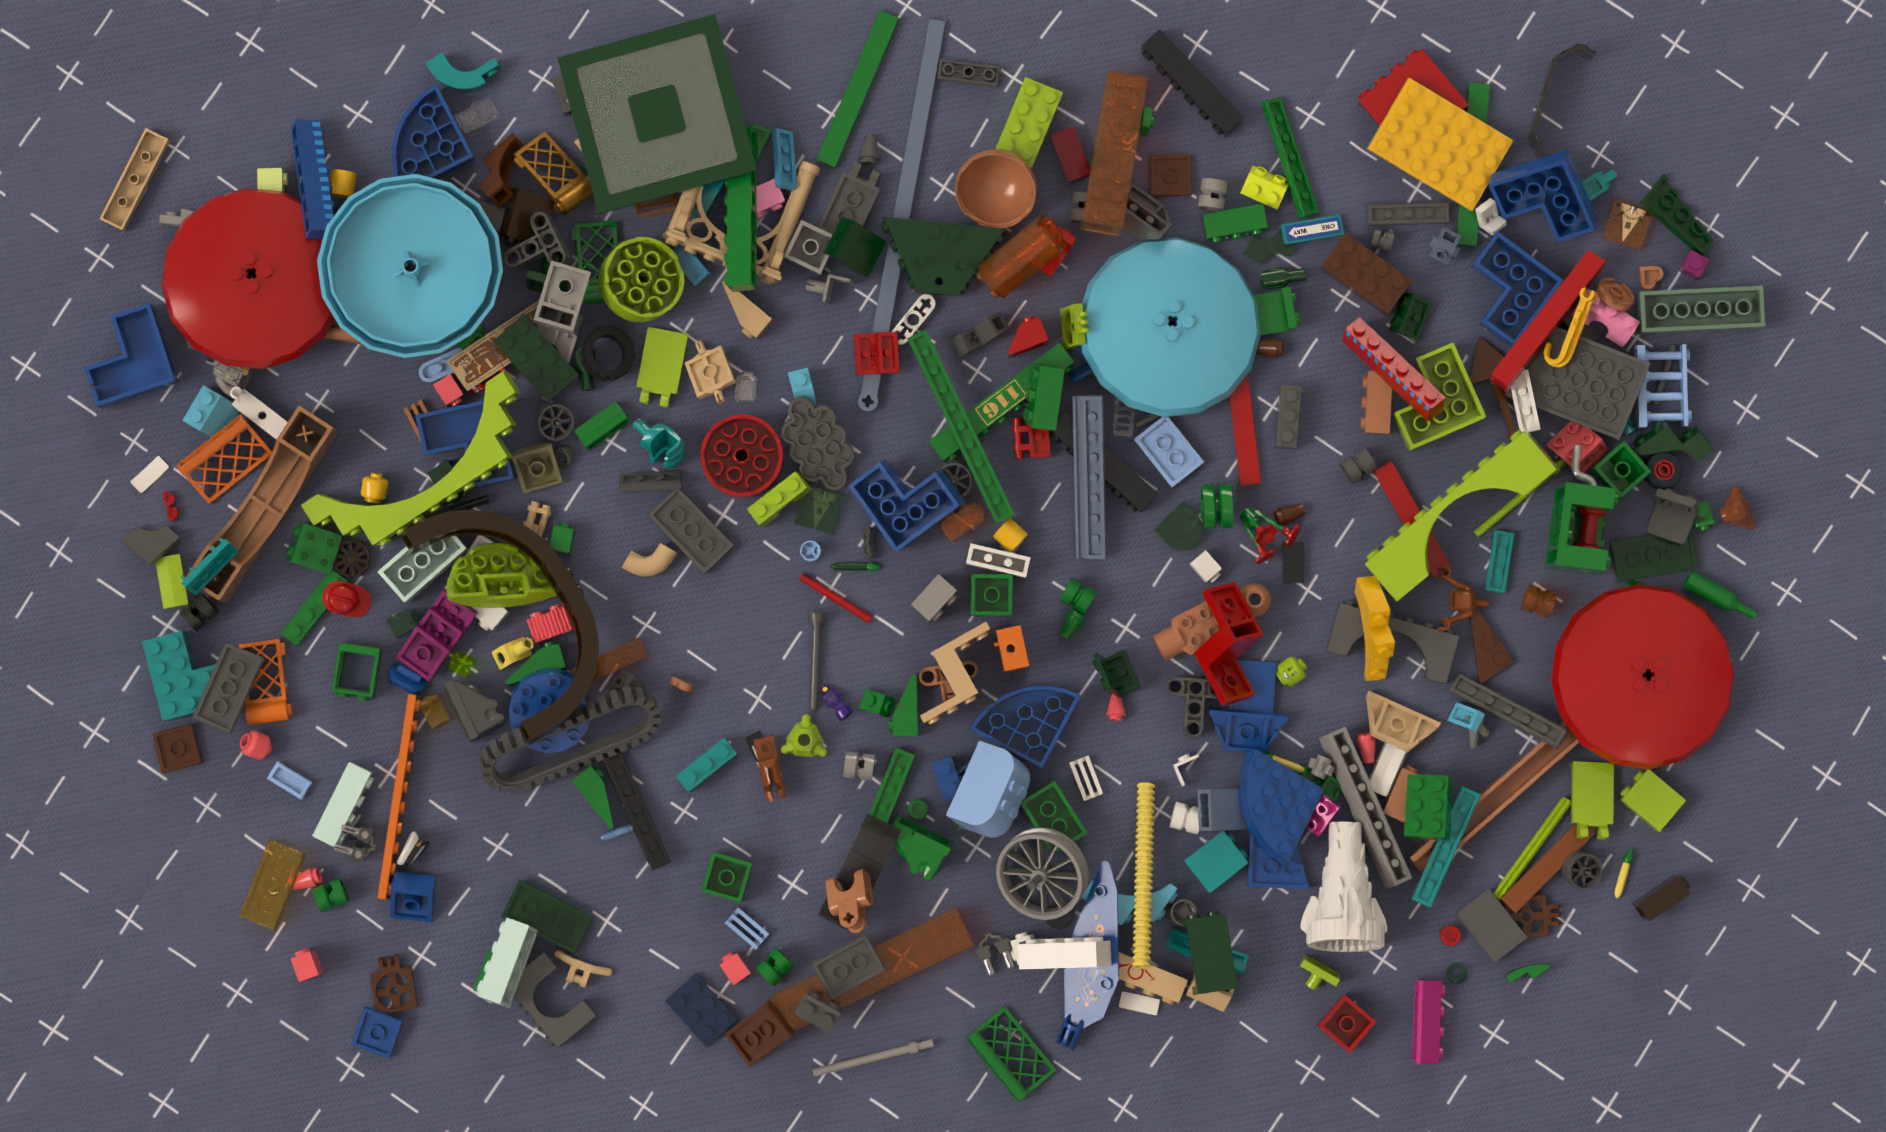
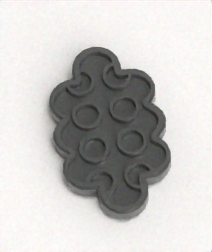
[781,396,854,491]

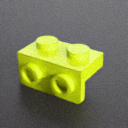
[1240,166,1288,210]

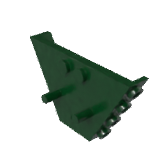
[880,217,1005,296]

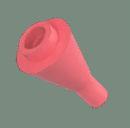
[1106,694,1126,721]

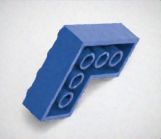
[1488,149,1598,242]
[1471,231,1564,348]
[848,459,966,552]

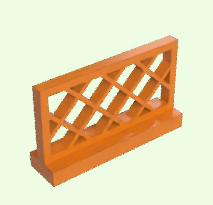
[176,414,272,504]

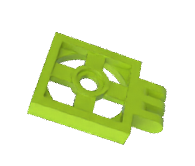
[1060,303,1089,350]

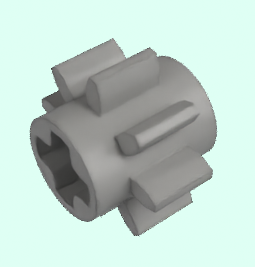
[1308,755,1335,779]

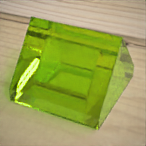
[448,651,475,677]

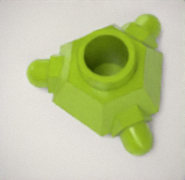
[781,714,827,757]

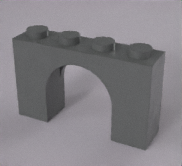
[513,951,597,1047]

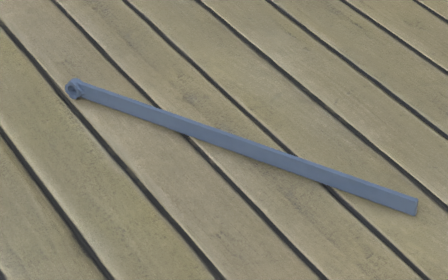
[858,19,945,412]

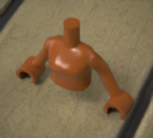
[1437,566,1488,632]

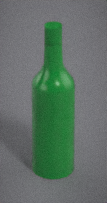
[1682,570,1757,619]

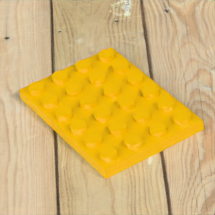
[1367,78,1514,211]

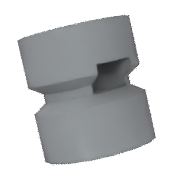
[1198,178,1228,211]
[843,751,875,781]

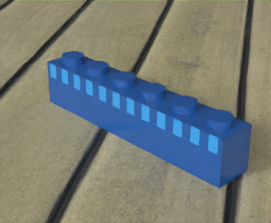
[291,119,334,239]

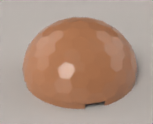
[955,149,1037,228]

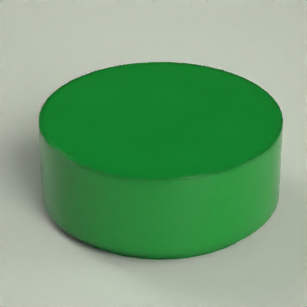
[908,799,928,820]

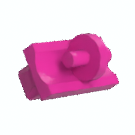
[1306,795,1341,837]

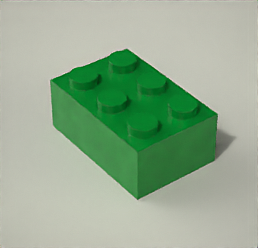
[1023,363,1065,431]
[1404,774,1453,841]
[1021,781,1087,853]

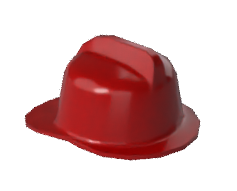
[322,581,371,617]

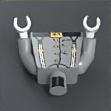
[206,356,254,402]

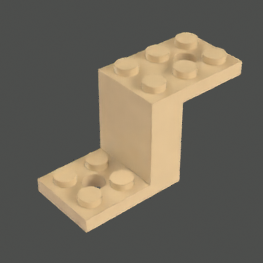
[920,622,990,725]

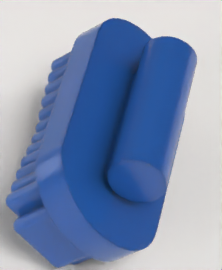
[388,664,427,695]

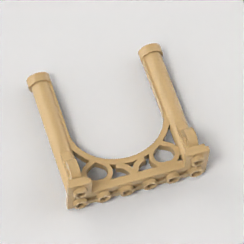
[662,161,821,285]

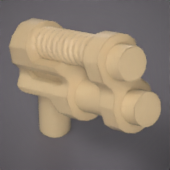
[523,501,552,539]

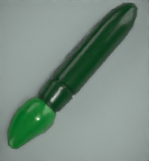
[831,562,881,571]

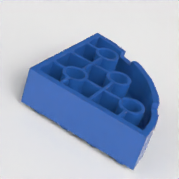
[392,84,476,179]
[969,686,1081,768]
[1239,749,1325,863]

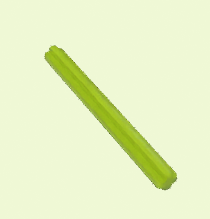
[1493,797,1571,900]

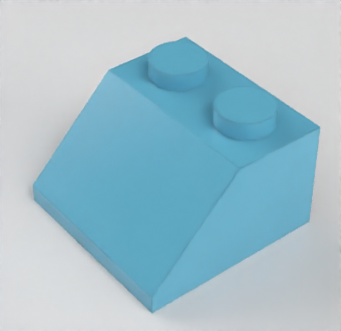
[182,385,240,437]

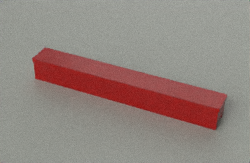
[1490,250,1606,393]

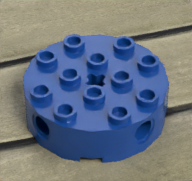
[509,667,590,753]

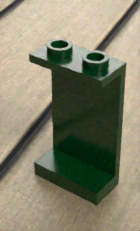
[1181,911,1238,995]

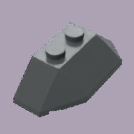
[1095,178,1172,239]

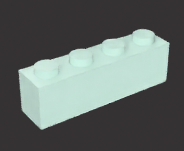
[312,762,374,847]

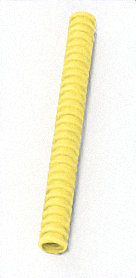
[1132,782,1155,969]

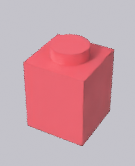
[433,374,465,407]
[720,952,751,985]

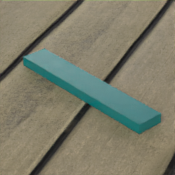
[1411,786,1481,908]

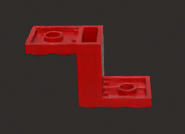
[1194,582,1264,706]

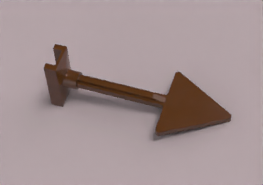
[1470,337,1518,443]

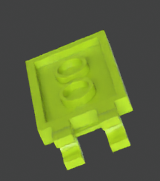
[636,327,689,408]
[1571,761,1614,840]

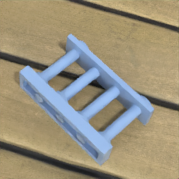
[1634,344,1692,429]

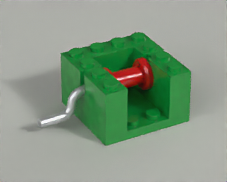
[1545,445,1618,575]

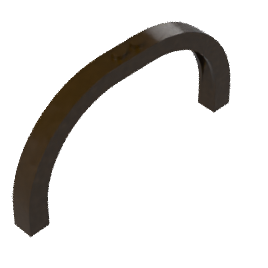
[401,510,599,745]

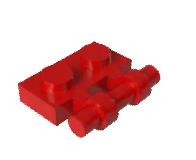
[1012,418,1051,460]

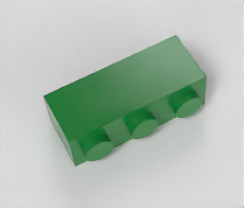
[1202,203,1268,243]

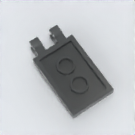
[818,161,881,234]

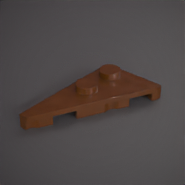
[1470,607,1513,684]

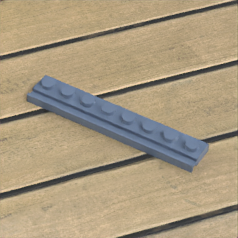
[1072,395,1107,559]

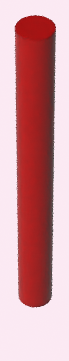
[799,573,873,623]

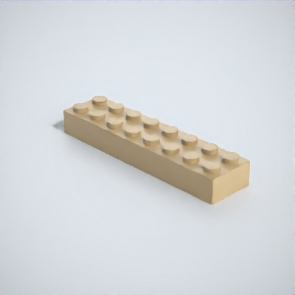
[100,128,170,232]

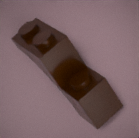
[478,133,524,208]

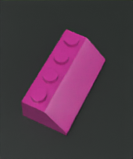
[1412,979,1445,1064]

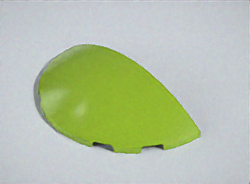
[446,543,557,608]

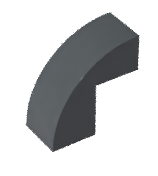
[950,312,1010,358]

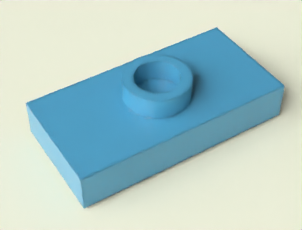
[674,245,710,287]

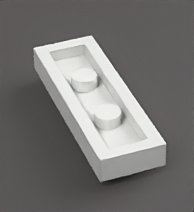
[1511,369,1541,433]

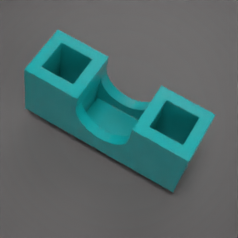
[676,738,738,792]

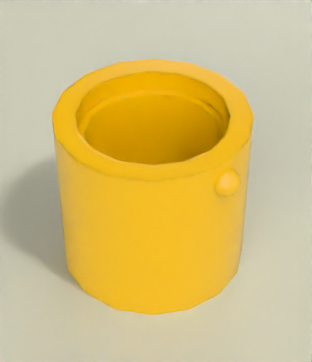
[329,169,357,198]
[992,518,1028,553]

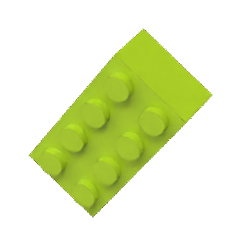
[996,77,1063,170]

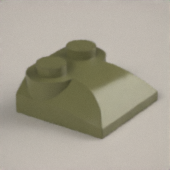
[512,442,563,493]

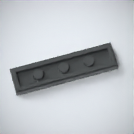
[1367,202,1450,226]

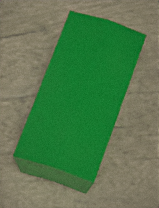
[574,401,631,451]

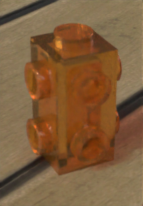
[940,502,986,543]

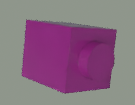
[1678,250,1709,280]

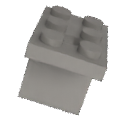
[533,260,591,364]

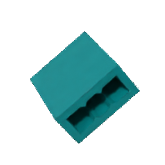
[1183,830,1249,893]

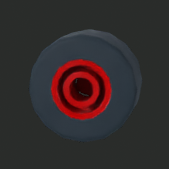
[1645,452,1682,490]

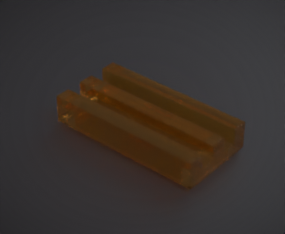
[635,194,677,218]

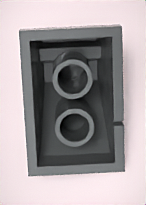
[443,680,505,743]

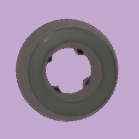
[859,135,879,166]

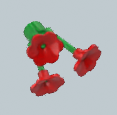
[1239,507,1301,565]

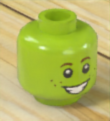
[1276,656,1307,687]

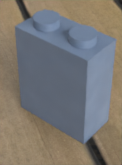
[1197,788,1248,831]

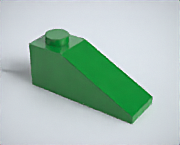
[506,641,567,686]
[889,674,918,737]
[572,766,615,829]

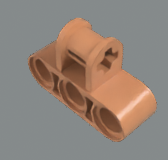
[919,661,978,703]

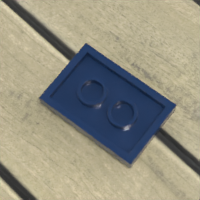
[665,973,737,1047]

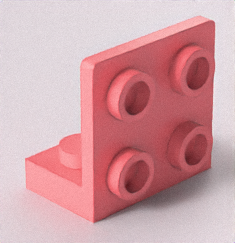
[1547,421,1608,473]

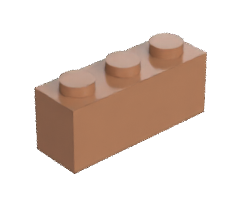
[1360,371,1392,435]

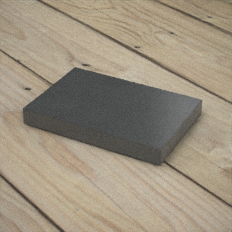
[1457,889,1528,963]
[812,934,886,1000]

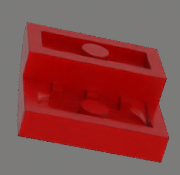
[853,332,899,375]

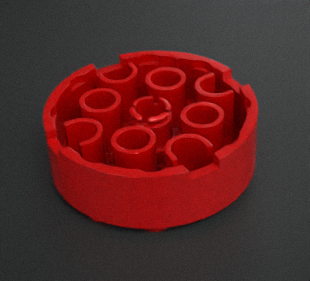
[700,414,784,498]

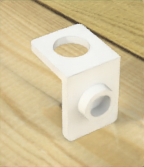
[1172,754,1200,787]

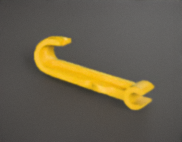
[1543,287,1598,368]

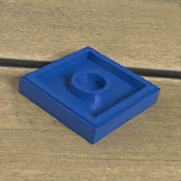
[351,1006,404,1059]

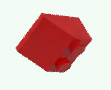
[1008,316,1048,358]

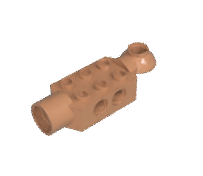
[1152,583,1271,661]

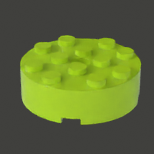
[598,237,684,323]

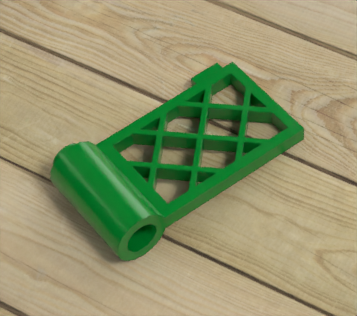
[572,221,618,304]

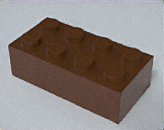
[1320,233,1412,316]

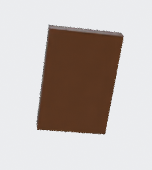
[725,1000,795,1067]

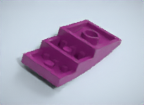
[396,588,478,682]

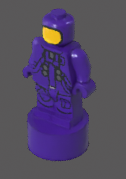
[821,684,853,721]

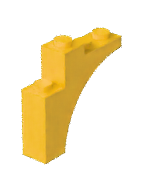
[1355,576,1395,681]

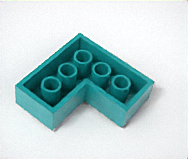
[142,631,216,721]

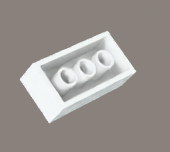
[1018,937,1111,969]

